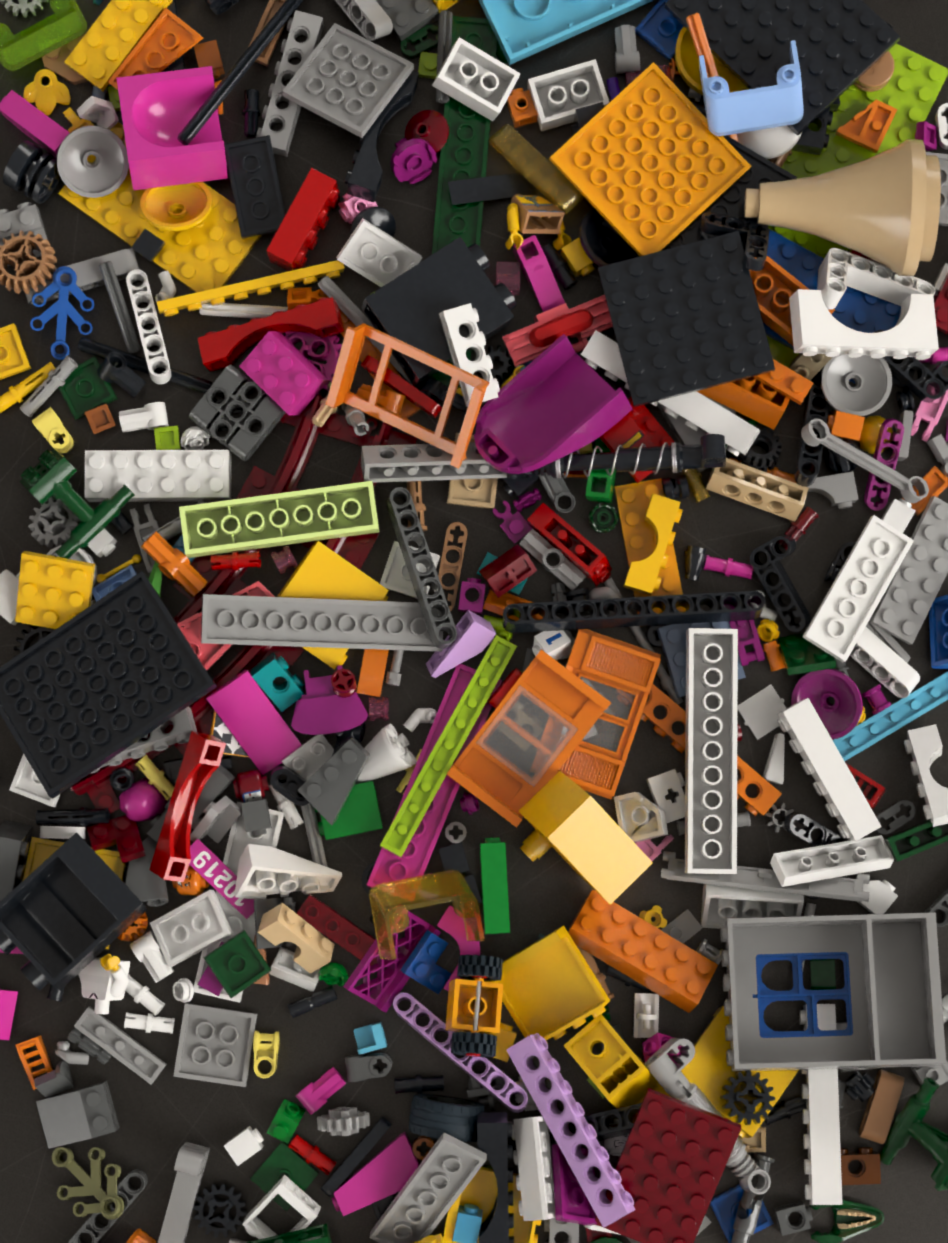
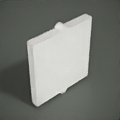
[737,684,787,740]

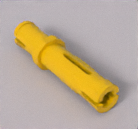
[0,362,56,414]

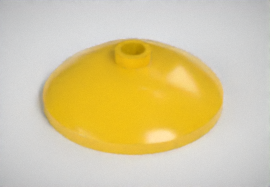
[140,182,212,231]

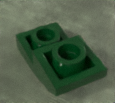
[810,959,836,990]

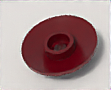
[405,110,449,153]

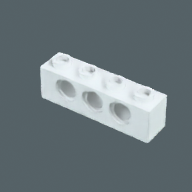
[439,303,500,407]

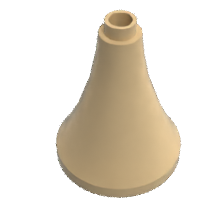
[744,139,941,276]

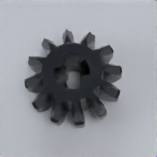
[477,345,516,385]

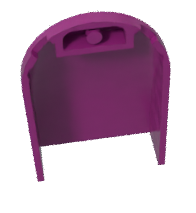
[474,334,633,474]

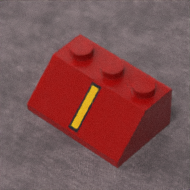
[600,397,674,483]

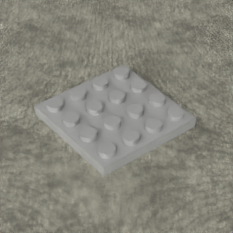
[282,23,414,138]

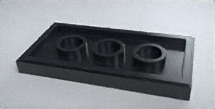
[224,135,286,239]

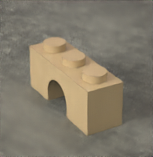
[258,903,335,973]

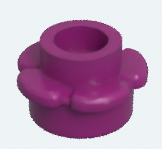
[460,792,479,815]

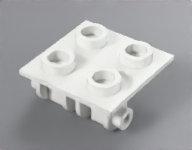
[282,735,334,781]

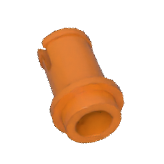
[762,640,785,672]

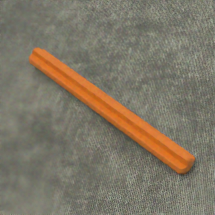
[686,13,738,142]

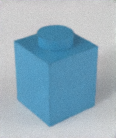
[452,1204,483,1243]

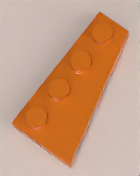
[108,8,203,90]

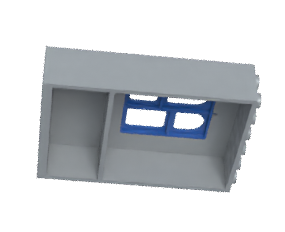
[720,913,946,1072]

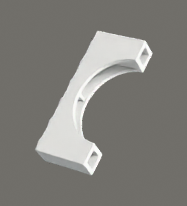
[789,289,939,360]

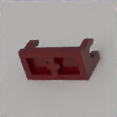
[479,544,537,598]

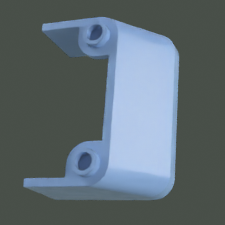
[699,40,804,136]

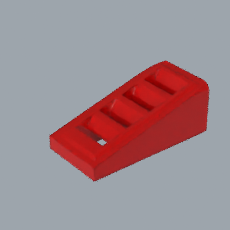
[846,763,886,809]

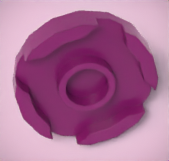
[390,138,437,184]

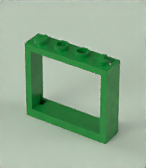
[480,837,510,934]

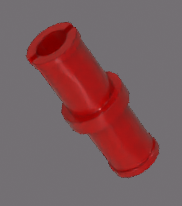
[211,551,261,571]
[288,1134,336,1175]

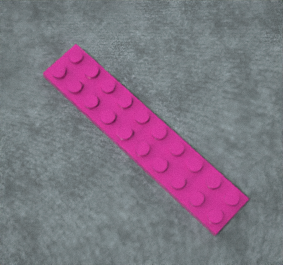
[366,664,502,904]

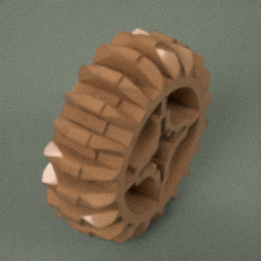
[0,230,57,294]

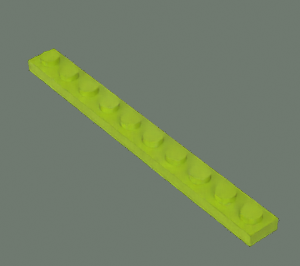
[380,635,517,858]

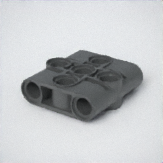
[188,364,285,462]

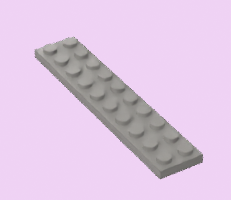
[201,594,443,652]

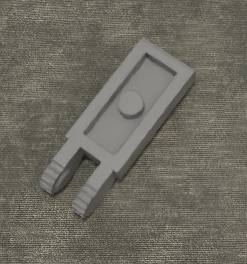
[130,504,159,573]

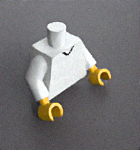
[78,953,130,1014]

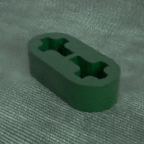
[401,24,438,59]

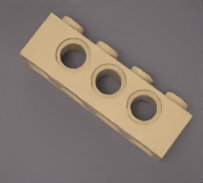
[706,458,809,522]

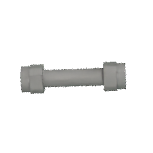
[385,650,404,686]

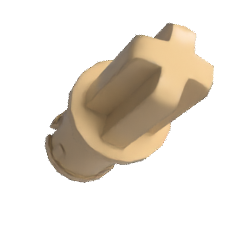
[312,393,337,427]

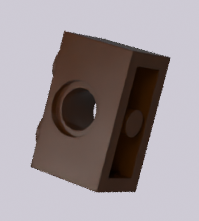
[840,1147,881,1185]

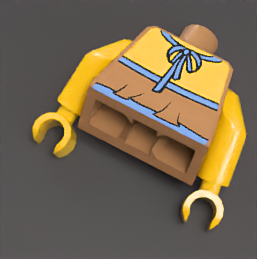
[505,194,572,250]

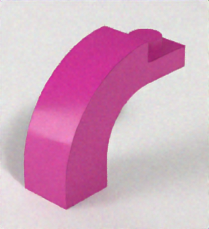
[437,905,480,991]

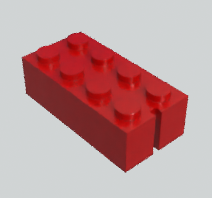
[266,168,341,271]

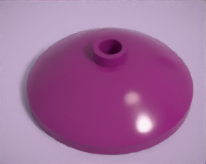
[791,669,863,739]

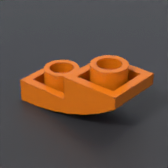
[357,649,389,697]

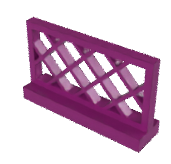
[343,905,441,1013]

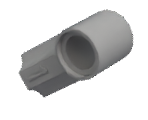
[614,25,640,74]

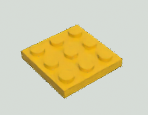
[15,551,95,629]

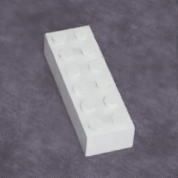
[85,450,232,502]
[777,698,882,841]

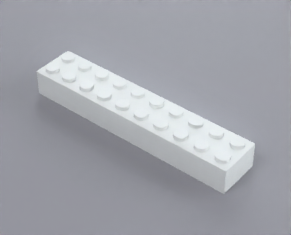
[685,628,738,874]

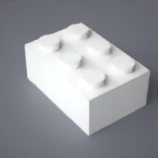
[432,37,520,121]
[527,59,610,132]

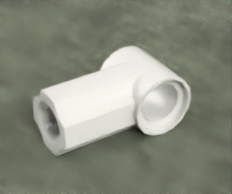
[119,402,169,432]
[130,931,174,983]

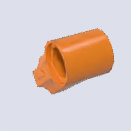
[356,384,406,415]

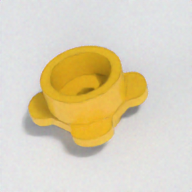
[639,905,667,928]

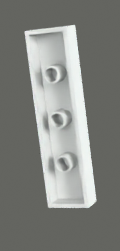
[770,835,894,887]

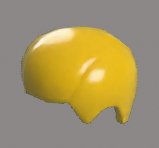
[859,415,893,454]

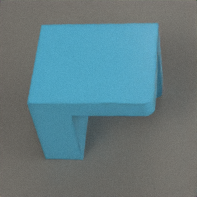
[354,1021,388,1055]

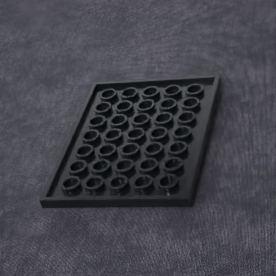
[665,0,901,136]
[0,571,217,799]

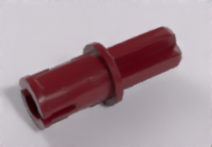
[779,507,819,550]

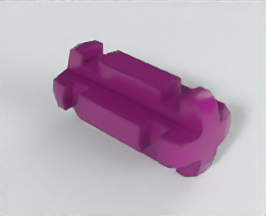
[513,488,542,512]

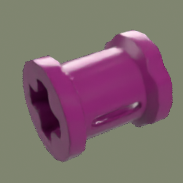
[861,684,892,715]

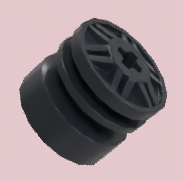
[3,140,61,204]

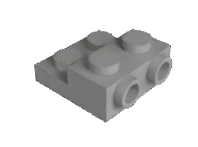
[0,202,48,266]

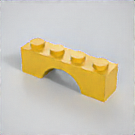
[623,493,683,596]

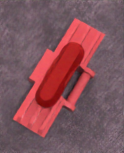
[502,295,613,367]

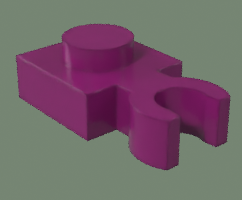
[493,500,532,545]

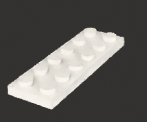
[803,515,914,663]

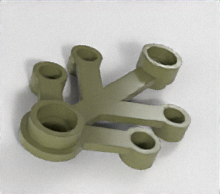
[52,1147,124,1220]

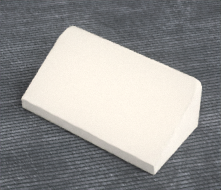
[269,947,321,992]

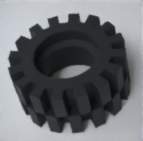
[737,427,782,472]

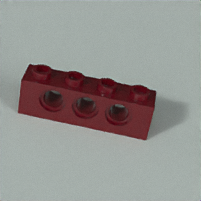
[297,894,388,966]

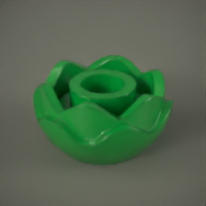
[318,962,348,987]

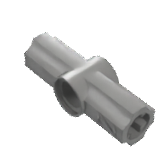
[519,529,586,591]

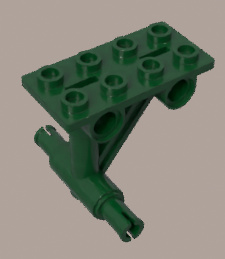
[19,449,135,559]
[879,1078,948,1191]

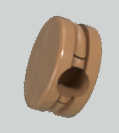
[853,51,894,92]

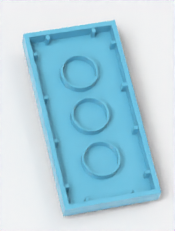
[478,0,654,65]

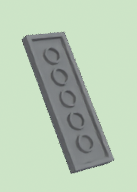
[869,496,948,645]
[369,1132,487,1243]

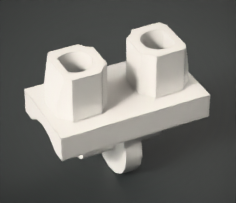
[633,993,659,1038]

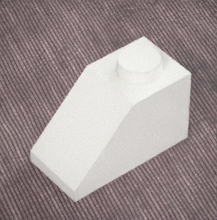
[856,880,898,914]

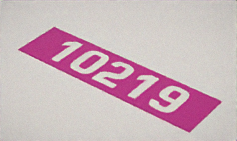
[189,839,255,919]

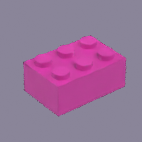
[239,331,329,416]

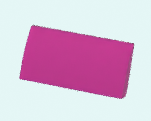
[206,669,302,775]

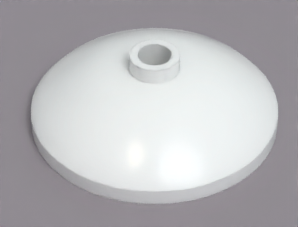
[737,126,803,159]

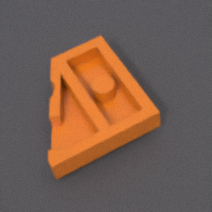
[836,99,897,153]

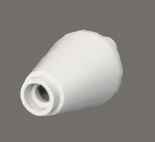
[355,724,417,784]

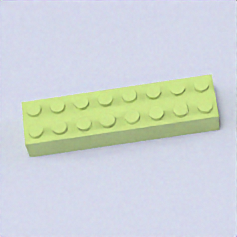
[179,481,380,558]

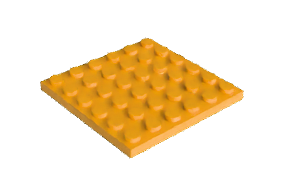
[549,62,751,256]

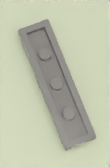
[74,1006,167,1085]

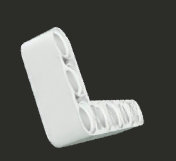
[817,248,936,310]

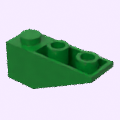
[585,437,616,503]

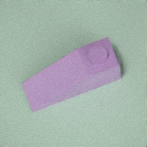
[426,610,496,678]

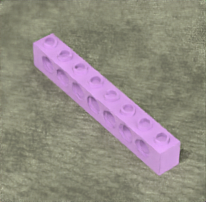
[506,1033,636,1228]

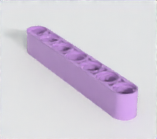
[393,993,528,1113]

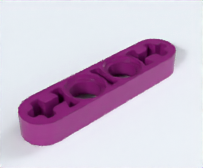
[864,418,904,511]

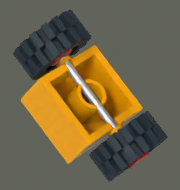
[445,955,503,1057]

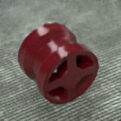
[331,669,357,698]

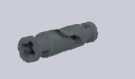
[731,1152,775,1243]

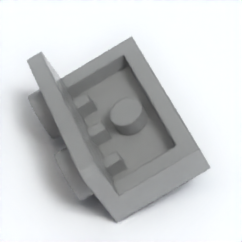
[190,795,243,843]

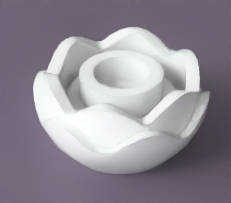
[181,426,210,450]

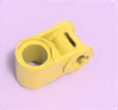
[32,407,74,454]
[253,1031,280,1078]

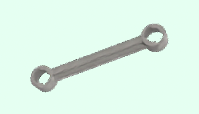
[801,419,929,504]

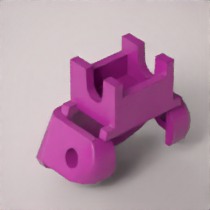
[291,665,369,735]

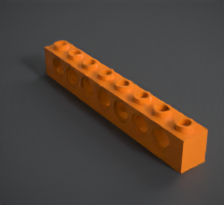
[615,684,782,816]

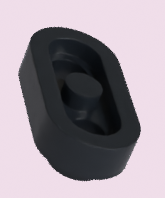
[270,766,309,806]

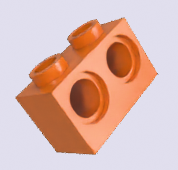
[827,411,865,441]

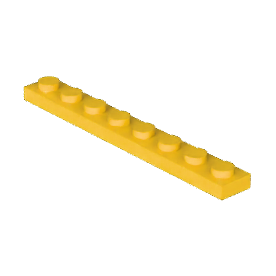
[157,260,345,317]

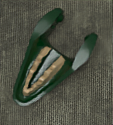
[809,1200,884,1243]

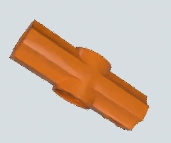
[140,531,207,597]

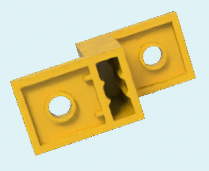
[563,1014,669,1123]

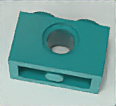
[251,653,305,712]

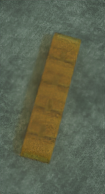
[489,123,584,215]

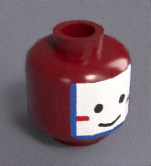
[233,770,269,803]

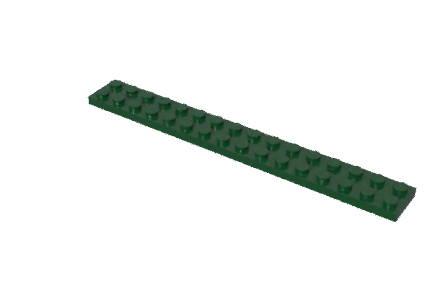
[421,16,497,389]

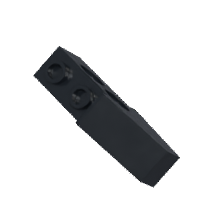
[792,98,840,155]

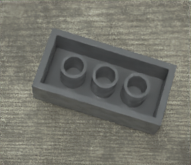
[376,0,439,44]

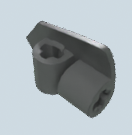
[125,836,169,906]

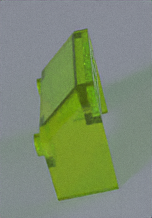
[0,0,87,71]

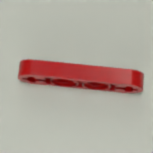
[361,355,442,418]

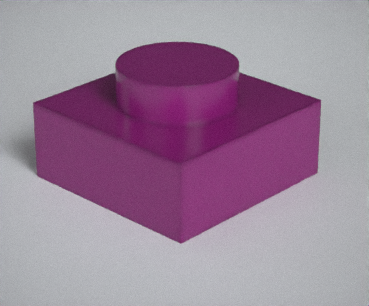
[915,121,938,151]

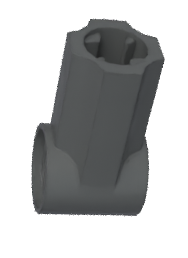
[539,473,576,513]

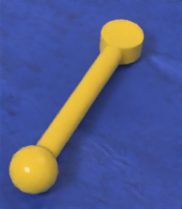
[96,554,141,583]

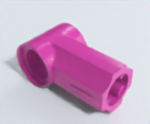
[296,1067,346,1115]

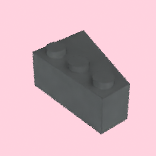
[0,820,33,902]

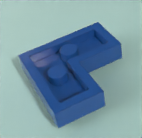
[400,929,452,994]

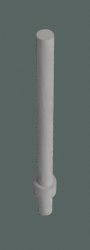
[604,578,684,704]

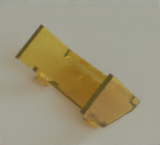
[369,870,485,960]

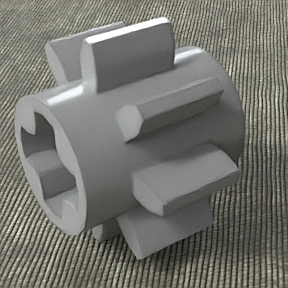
[765,803,795,832]

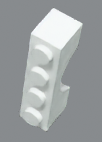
[904,724,948,827]

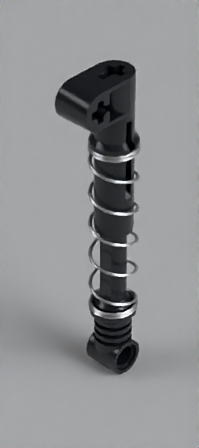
[508,434,726,480]

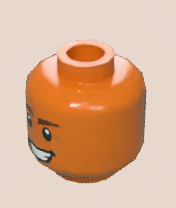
[172,865,209,896]

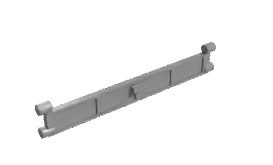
[661,851,870,902]

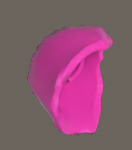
[119,777,168,822]

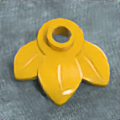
[23,69,71,116]

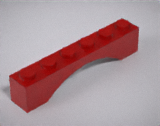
[198,297,344,372]
[149,731,226,882]

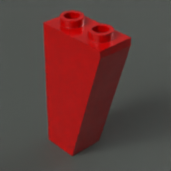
[527,503,612,587]

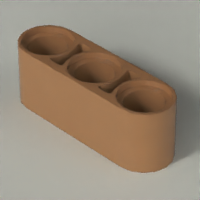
[859,1069,904,1145]

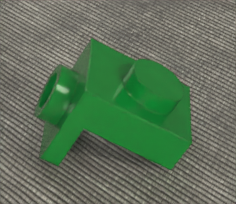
[267,1099,305,1144]

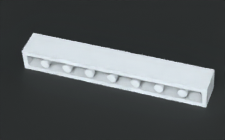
[581,330,760,456]
[799,1004,842,1205]

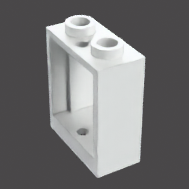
[242,1175,321,1239]

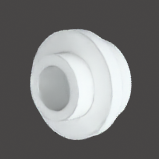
[172,978,194,1003]

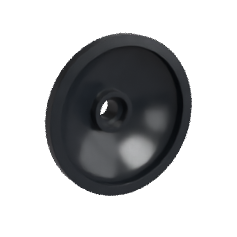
[579,208,640,267]

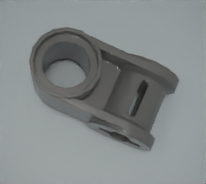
[344,1052,393,1082]

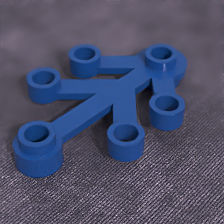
[30,266,94,360]

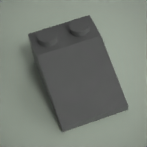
[36,1081,120,1149]

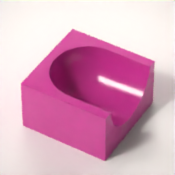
[117,66,228,190]

